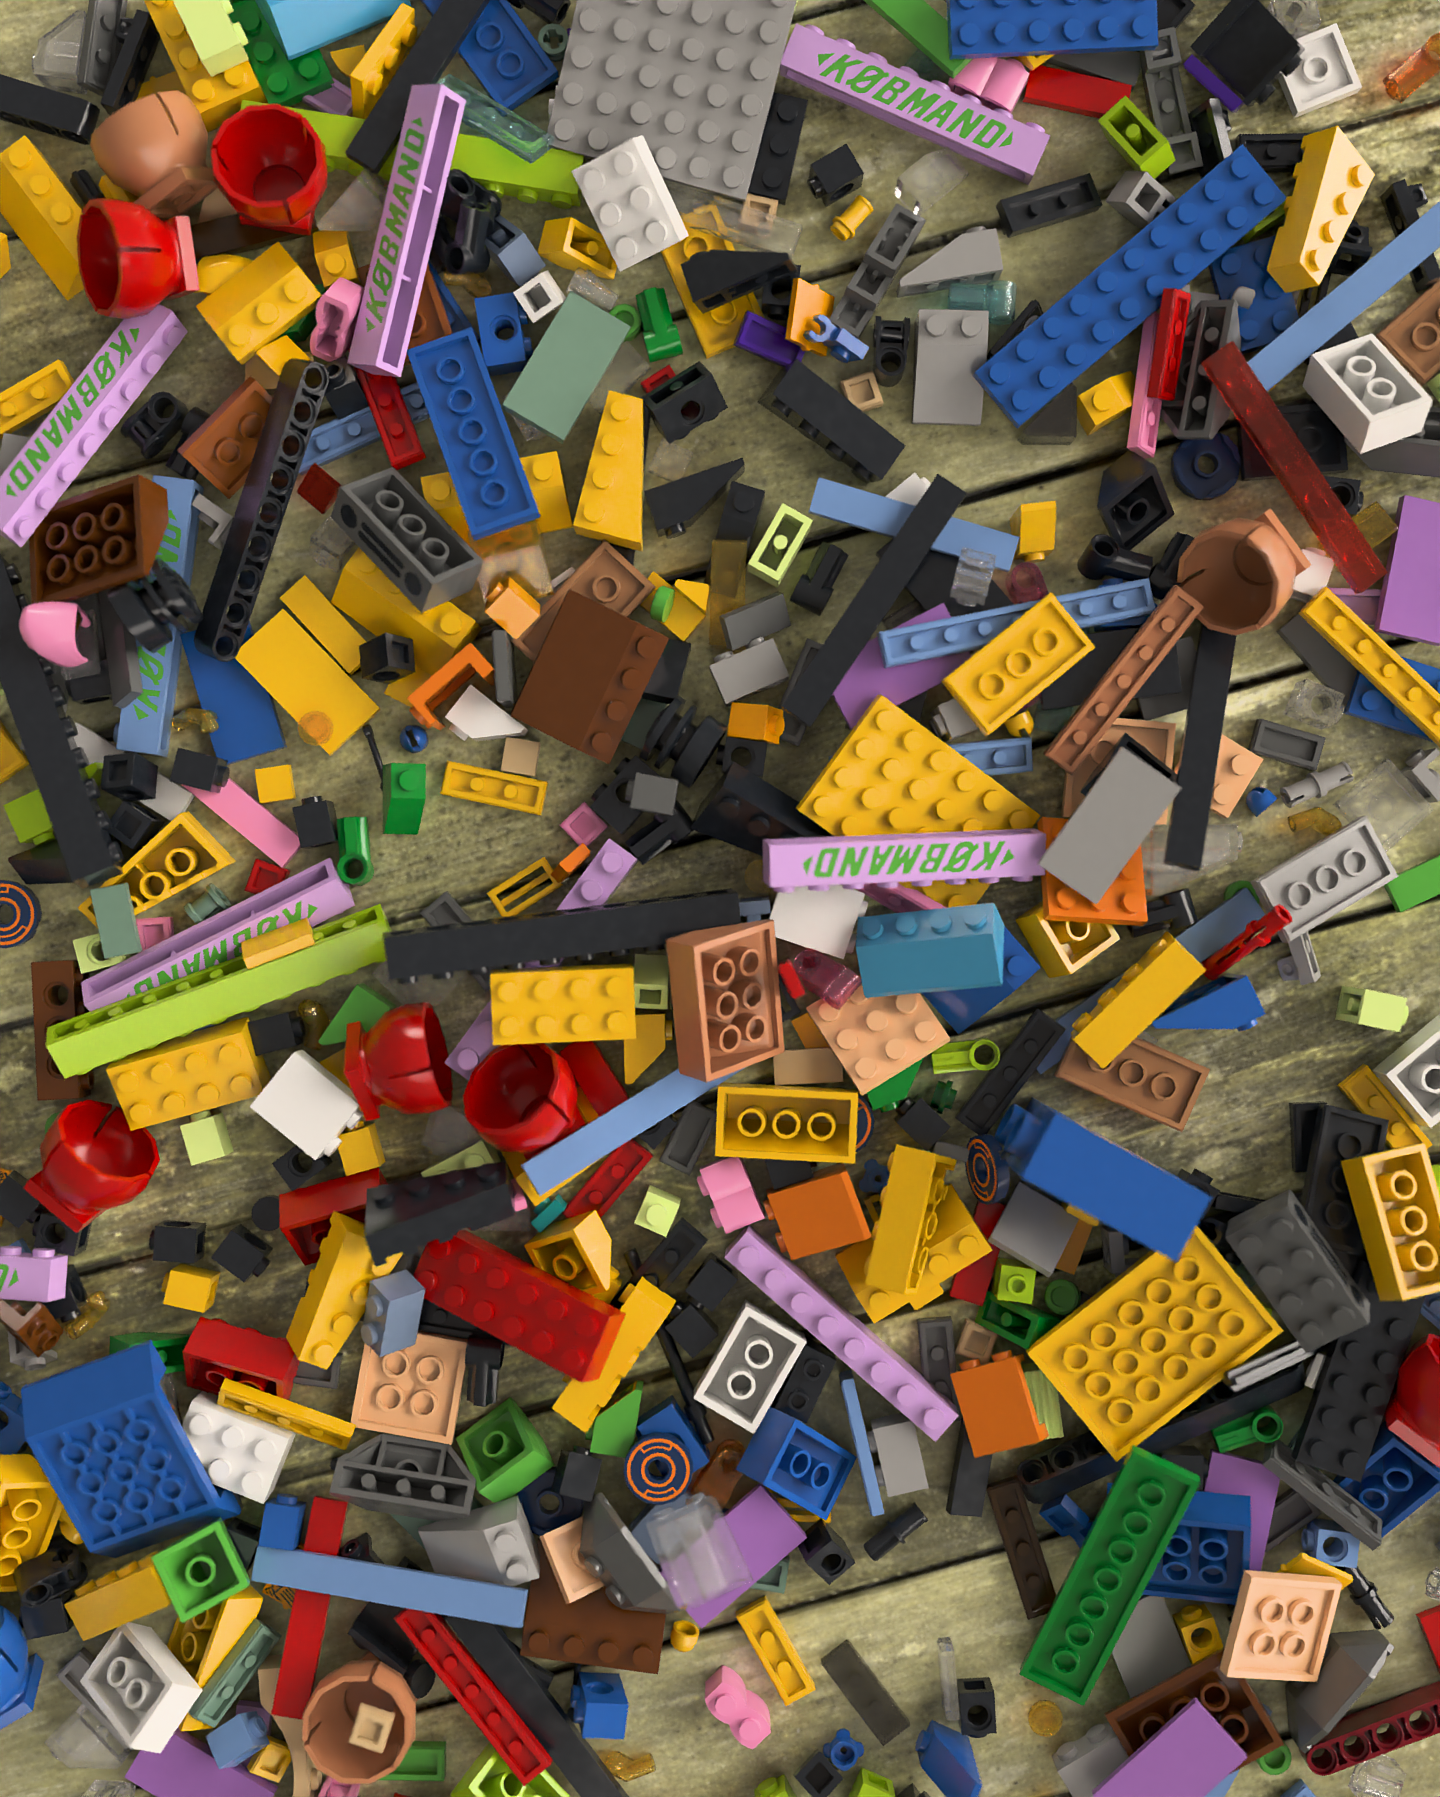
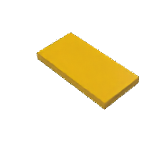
[660,203,764,359]
[941,592,1095,736]
[235,609,380,756]

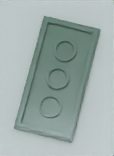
[502,291,631,444]

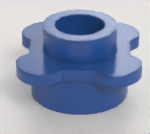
[859,1159,890,1196]
[823,1729,864,1771]

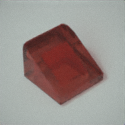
[296,462,342,515]

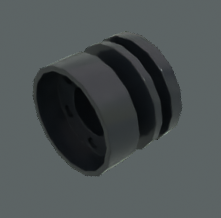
[107,557,204,653]
[640,696,728,789]

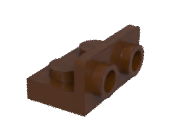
[0,1298,64,1358]

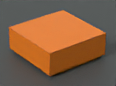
[550,843,591,883]

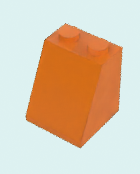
[763,1163,872,1260]

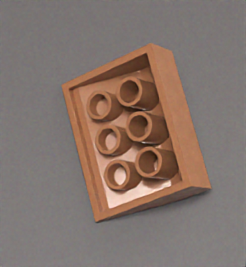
[666,919,785,1083]

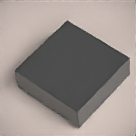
[929,1141,970,1162]

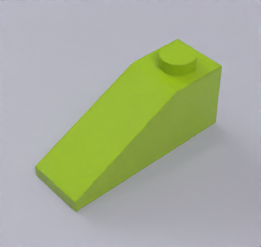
[3,762,103,847]

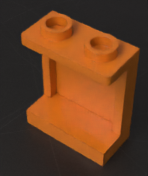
[407,642,495,731]
[950,1350,1049,1458]

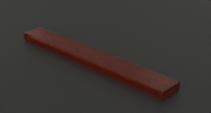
[1200,340,1388,594]

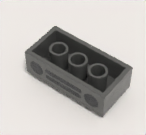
[331,467,484,613]
[1225,1189,1370,1353]

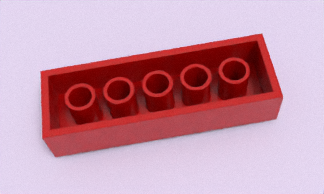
[413,1229,626,1383]

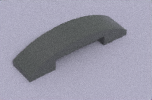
[1140,27,1203,176]

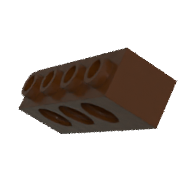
[31,959,95,1101]

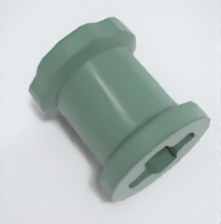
[184,883,231,924]

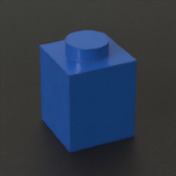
[258,1493,307,1551]

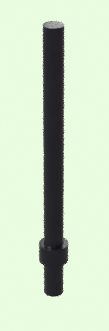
[623,1248,715,1445]

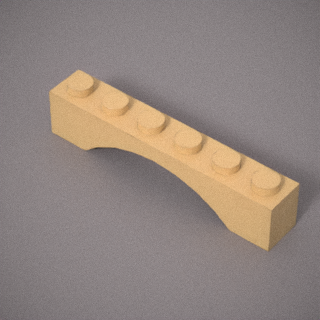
[258,1654,322,1797]

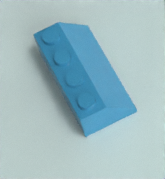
[255,0,412,61]
[856,903,1004,998]

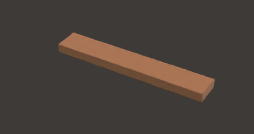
[1043,585,1204,775]

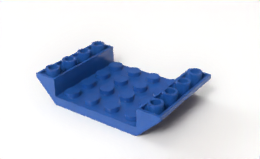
[21,1340,242,1558]

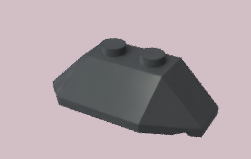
[1160,299,1242,440]
[1344,406,1440,478]
[329,1433,476,1521]
[580,1492,686,1614]
[1285,1629,1395,1753]

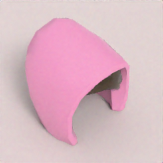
[19,601,91,667]

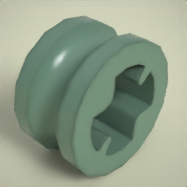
[538,23,568,62]

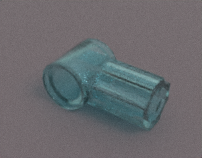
[947,280,1017,325]

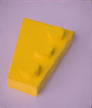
[350,3,417,119]

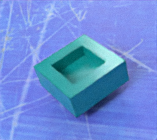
[531,1194,568,1233]

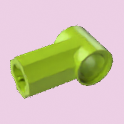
[931,1037,1000,1074]

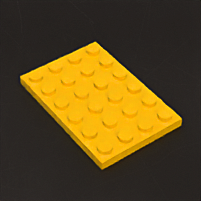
[796,694,1041,908]
[1026,1225,1283,1462]

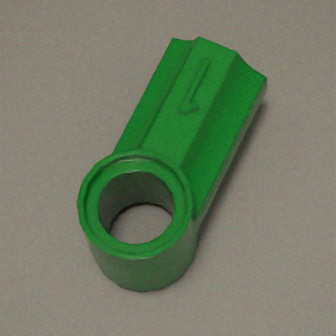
[636,287,683,363]
[337,816,374,886]
[1210,1405,1284,1453]

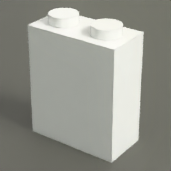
[768,885,868,959]
[250,1050,363,1160]

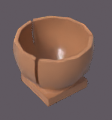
[90,91,218,218]
[1177,508,1311,636]
[302,1650,419,1784]

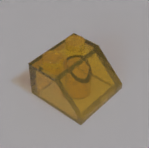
[467,519,554,606]

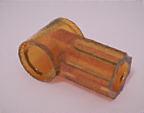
[1383,33,1440,103]

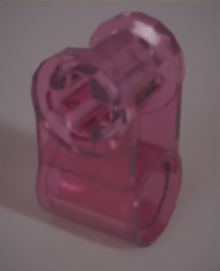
[1005,562,1049,605]
[793,949,862,1010]

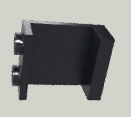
[1190,0,1306,106]
[347,1556,446,1675]

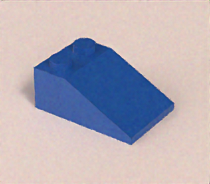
[922,926,1041,1034]
[1148,973,1266,1031]
[736,1407,857,1520]
[1333,1420,1440,1537]

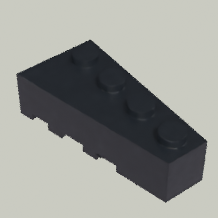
[758,359,905,483]
[690,761,833,856]
[365,1161,515,1268]

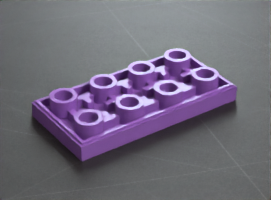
[1374,495,1440,646]
[832,603,972,730]
[1202,1449,1280,1571]
[658,1483,807,1629]
[1092,1698,1247,1797]
[124,1727,278,1797]

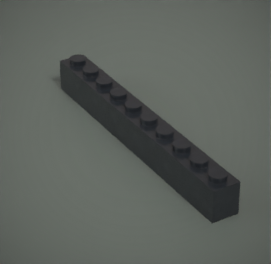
[0,554,124,889]
[383,888,741,984]

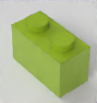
[1098,95,1176,179]

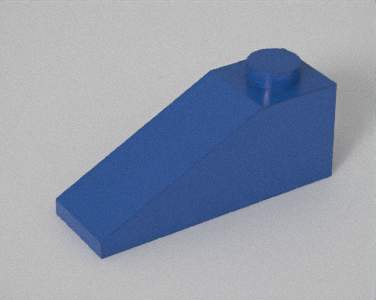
[915,1720,983,1797]

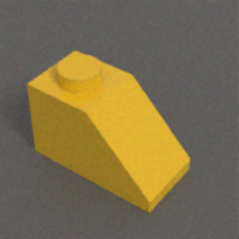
[538,217,617,280]
[312,224,363,291]
[1071,370,1136,436]
[1010,500,1056,564]
[624,1012,673,1084]

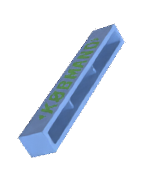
[113,475,204,757]

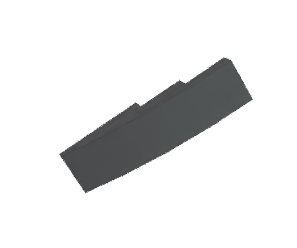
[829,203,926,339]

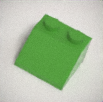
[456,1397,555,1503]
[151,1516,250,1623]

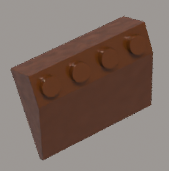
[29,474,169,604]
[510,589,669,764]
[520,1537,673,1674]
[1104,1647,1284,1775]

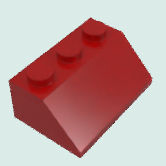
[279,1167,388,1266]
[183,1316,299,1400]

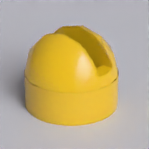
[1004,710,1034,738]
[670,1620,700,1652]

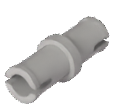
[1280,761,1354,808]

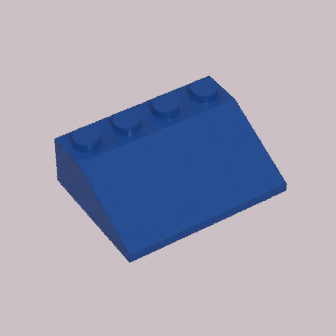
[1107,1483,1251,1605]

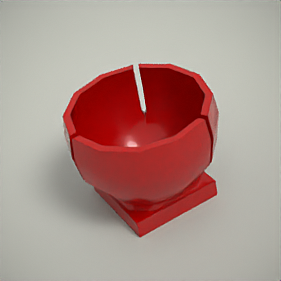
[211,104,328,236]
[77,198,200,319]
[344,1002,453,1121]
[463,1043,588,1161]
[23,1100,160,1233]
[1385,1334,1440,1468]

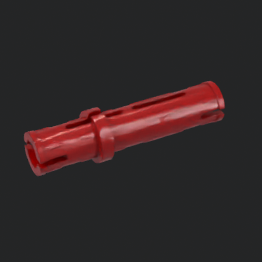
[1201,904,1292,981]

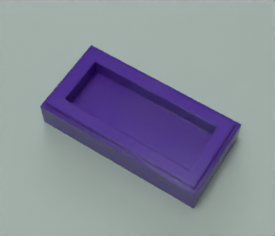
[1184,54,1244,113]
[733,311,805,367]

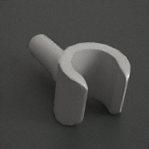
[1232,286,1256,309]

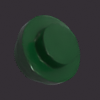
[930,1080,958,1114]

